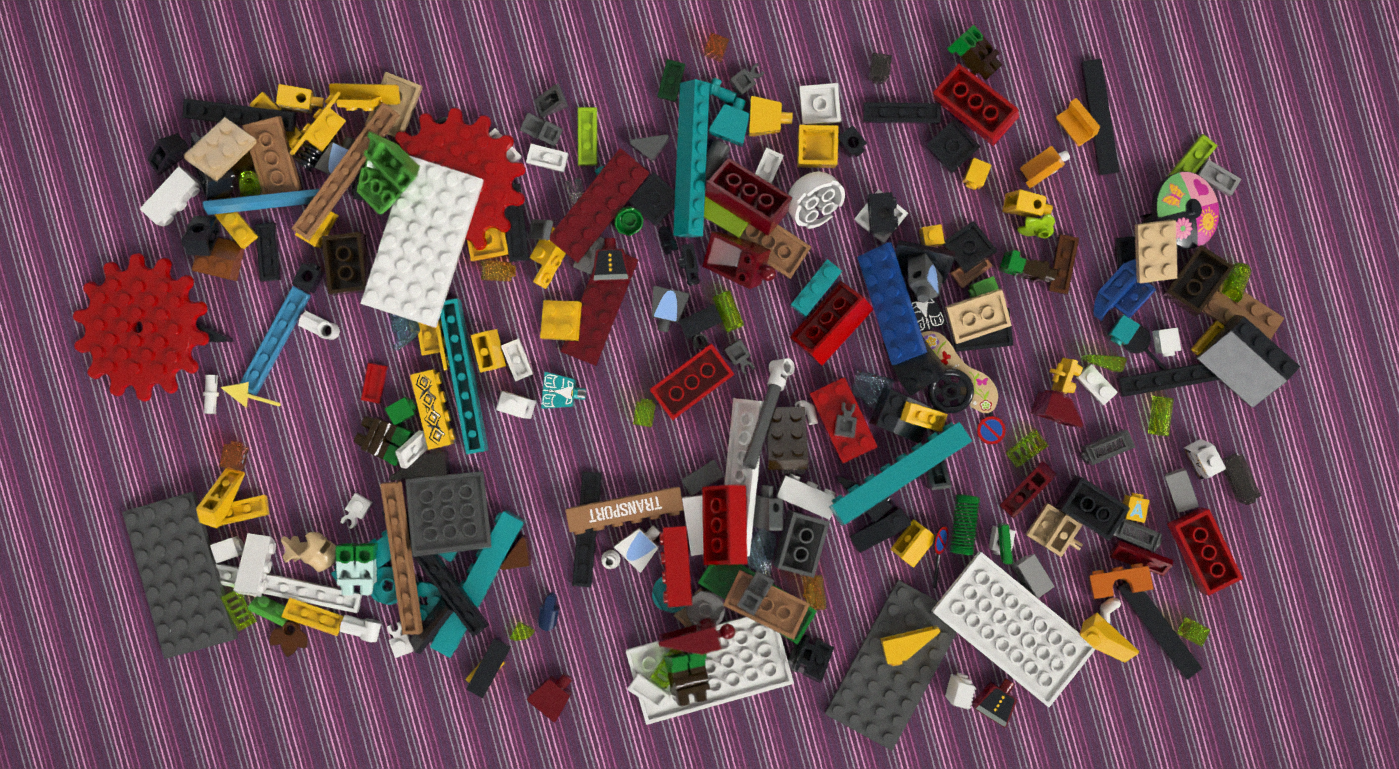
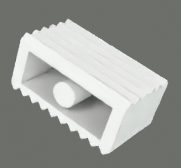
[945,673,976,709]

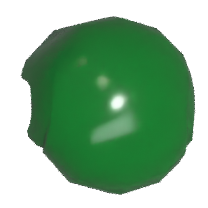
[614,206,643,236]

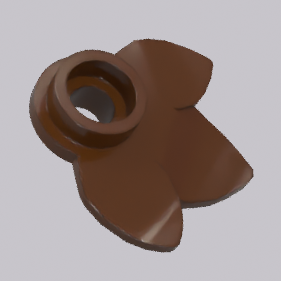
[269,620,308,657]

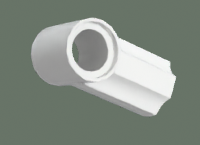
[298,311,340,340]
[340,615,382,642]

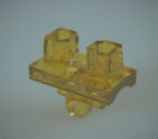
[481,260,516,282]
[802,574,827,610]

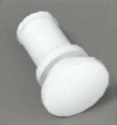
[601,550,620,569]

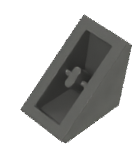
[534,84,569,118]
[630,135,669,163]
[925,460,951,490]

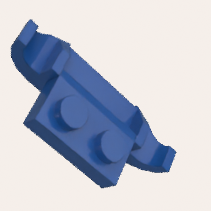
[1094,259,1156,321]

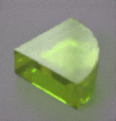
[509,621,536,641]

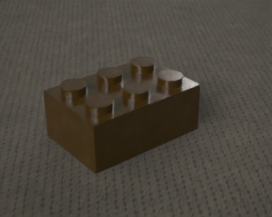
[322,232,370,296]
[1163,245,1234,317]
[766,407,808,470]

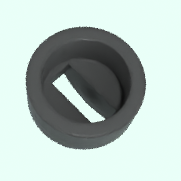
[692,333,708,349]

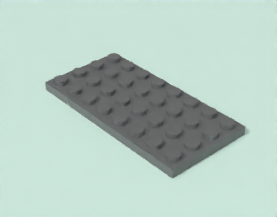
[122,491,238,659]
[824,579,957,751]

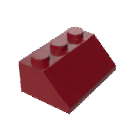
[1031,390,1083,428]

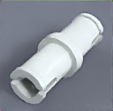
[203,375,219,414]

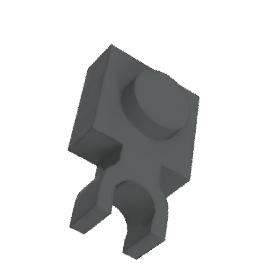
[729,63,764,96]
[724,339,755,375]
[834,402,857,438]

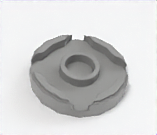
[687,590,725,625]

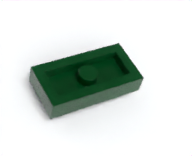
[657,59,686,102]

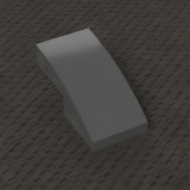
[519,113,563,147]
[737,570,775,616]

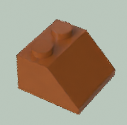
[192,238,245,281]

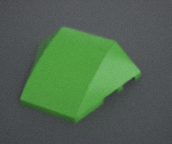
[357,132,420,214]

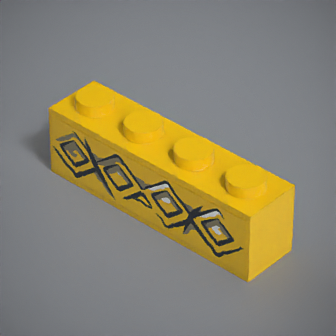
[410,369,456,450]

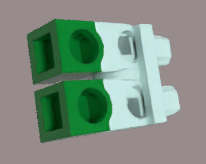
[335,543,378,595]

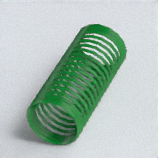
[949,494,981,555]

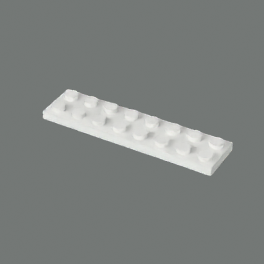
[724,398,764,556]

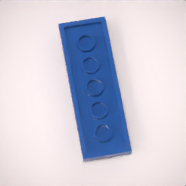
[857,242,927,365]

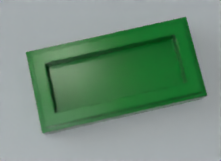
[998,523,1013,564]

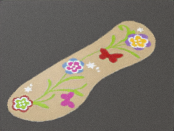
[921,331,998,413]

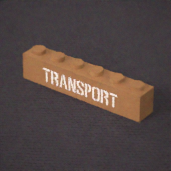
[565,486,684,535]

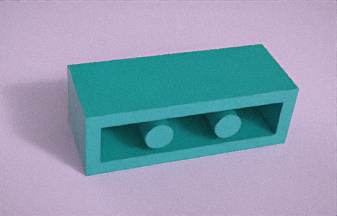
[790,259,842,317]

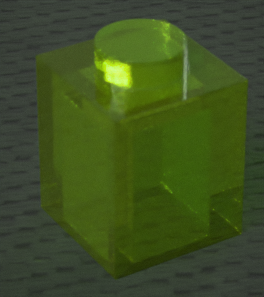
[633,398,656,427]
[1177,617,1211,647]

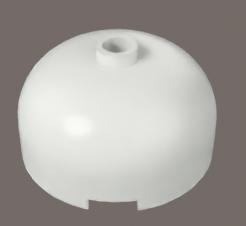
[788,172,845,229]

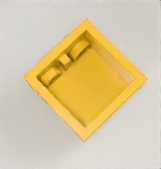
[797,125,838,168]

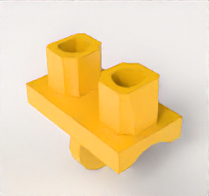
[1049,358,1083,394]

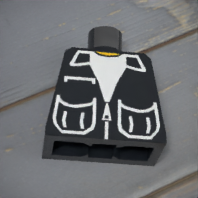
[911,290,947,331]

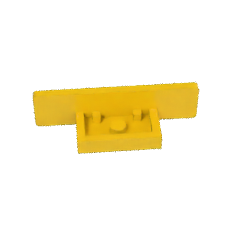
[329,83,400,111]
[289,91,346,156]
[529,227,566,289]
[416,317,450,371]

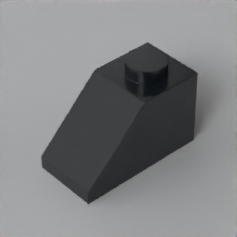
[147,133,189,175]

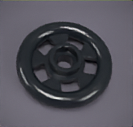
[928,368,974,414]

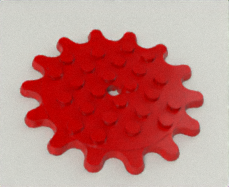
[394,107,526,251]
[73,253,209,402]

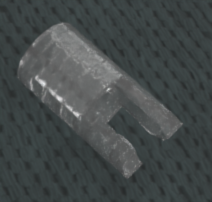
[565,176,585,208]

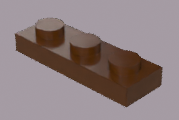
[1047,234,1079,295]

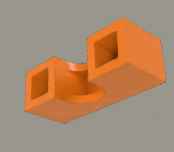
[1088,563,1154,599]

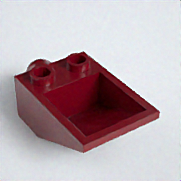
[702,231,776,289]
[658,618,735,655]

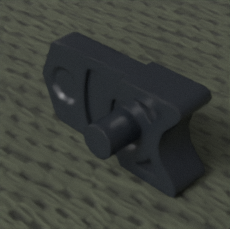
[658,226,679,255]

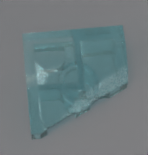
[390,313,420,350]
[852,370,895,409]
[747,528,776,576]

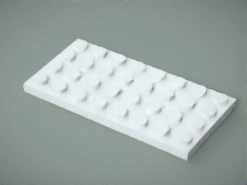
[361,156,484,328]
[931,551,1095,707]
[626,616,794,725]

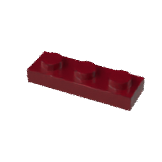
[1110,540,1173,576]

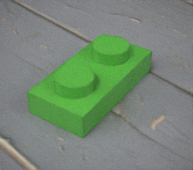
[248,595,288,626]

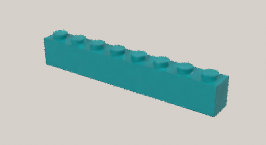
[673,79,710,238]
[440,299,489,455]
[829,422,972,526]
[430,510,526,658]

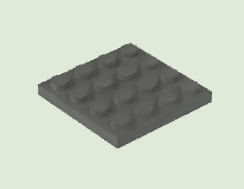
[405,471,492,557]

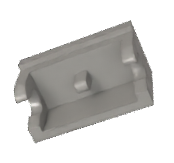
[1165,468,1199,513]
[1010,554,1055,598]

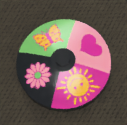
[1152,172,1219,249]

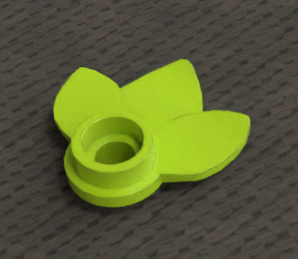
[1017,214,1055,238]

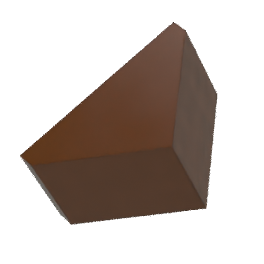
[500,535,532,570]

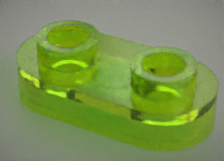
[238,171,260,197]

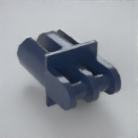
[538,592,560,631]

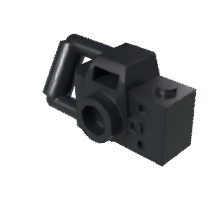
[678,243,700,286]

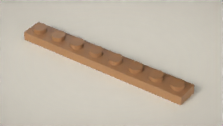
[291,103,400,241]
[380,481,423,634]

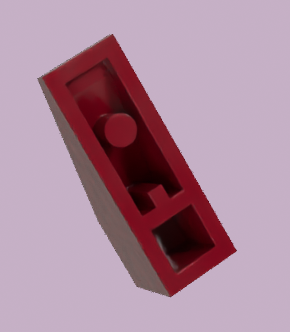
[999,461,1057,518]

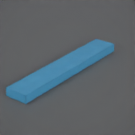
[203,189,320,215]
[239,286,311,396]

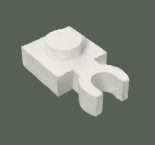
[341,493,373,529]
[387,621,414,658]

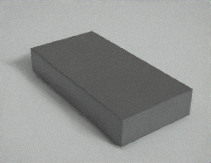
[528,219,553,240]
[681,460,724,496]

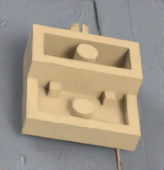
[1026,503,1083,557]

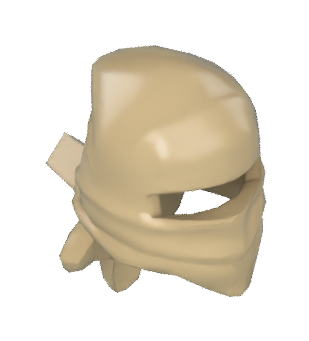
[281,532,336,572]

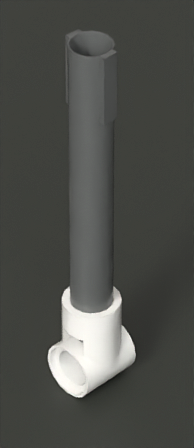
[742,358,795,470]

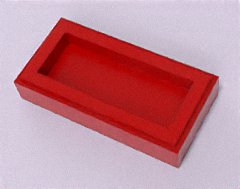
[361,363,388,404]

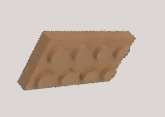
[242,116,302,195]
[728,224,811,279]
[1202,279,1284,340]
[723,570,810,640]

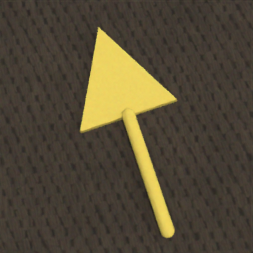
[221,382,281,408]

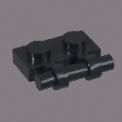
[791,635,834,683]

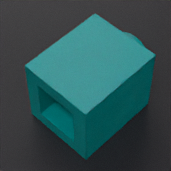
[1107,315,1140,346]

